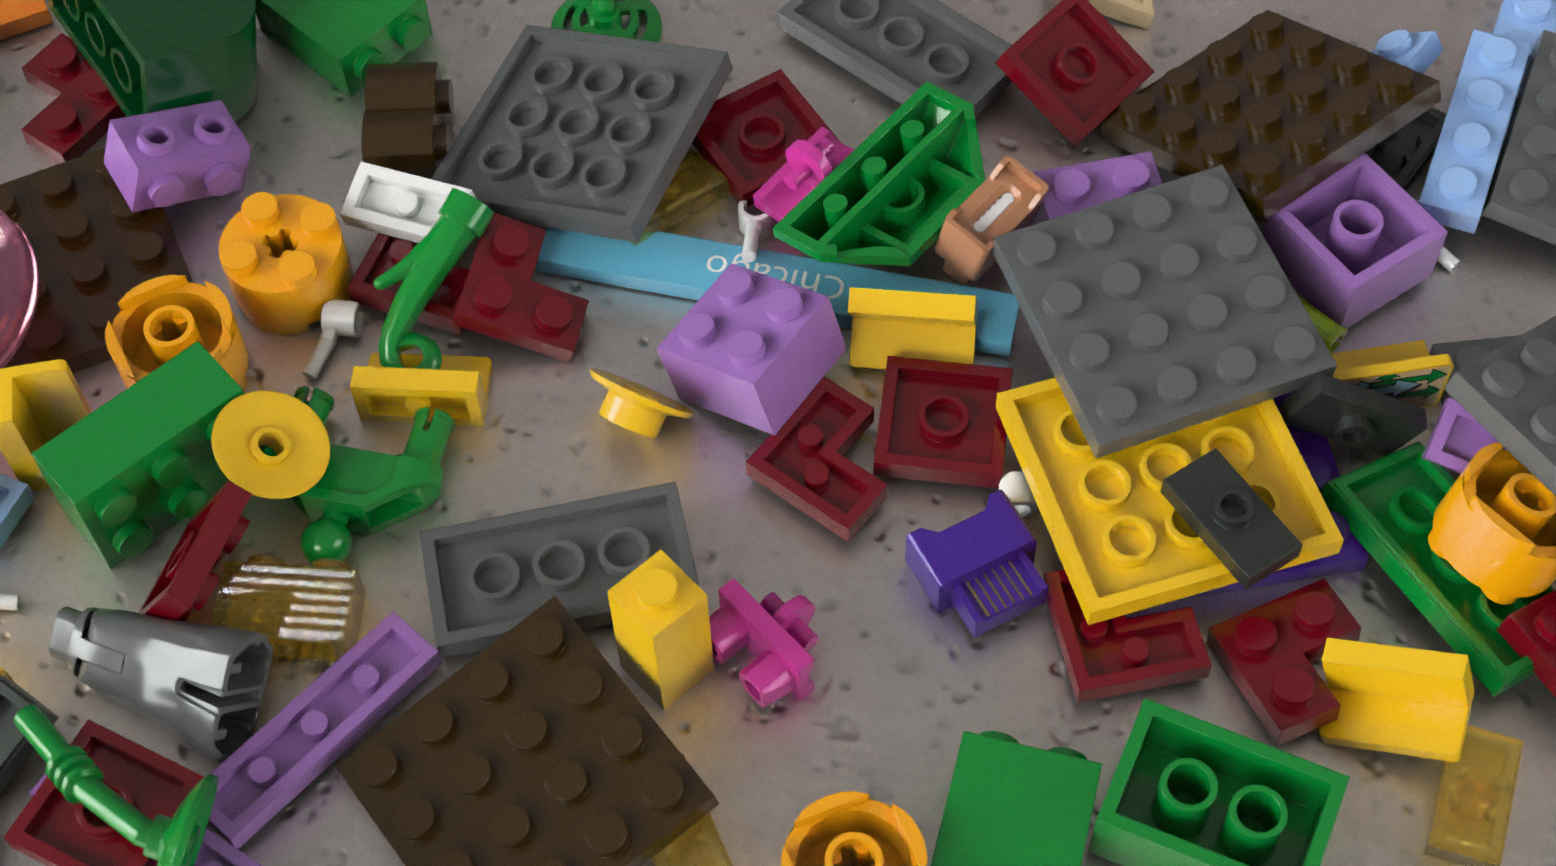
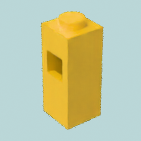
[607,549,714,711]

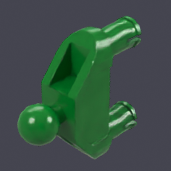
[263,386,455,569]

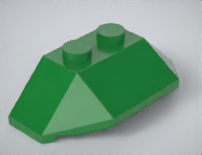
[772,81,985,266]

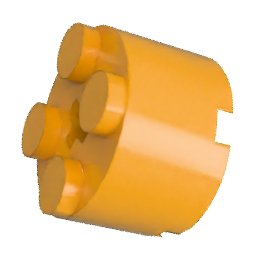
[219,192,354,335]
[105,274,249,392]
[1428,442,1556,605]
[781,791,928,866]

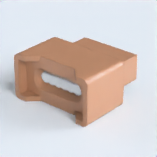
[935,156,1049,286]

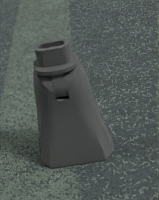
[49,606,274,763]

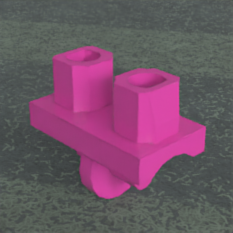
[753,127,855,224]
[709,578,819,708]

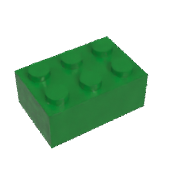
[31,341,265,569]
[1088,698,1350,866]

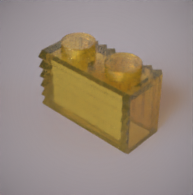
[209,554,367,665]

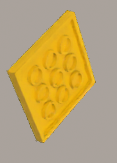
[996,378,1344,625]

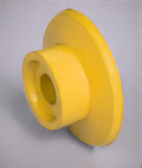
[590,368,695,438]
[211,390,330,499]

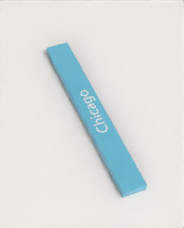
[536,227,1020,357]

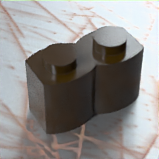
[361,62,454,179]

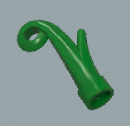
[373,188,495,369]

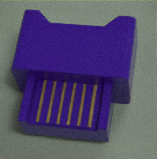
[905,490,1048,638]

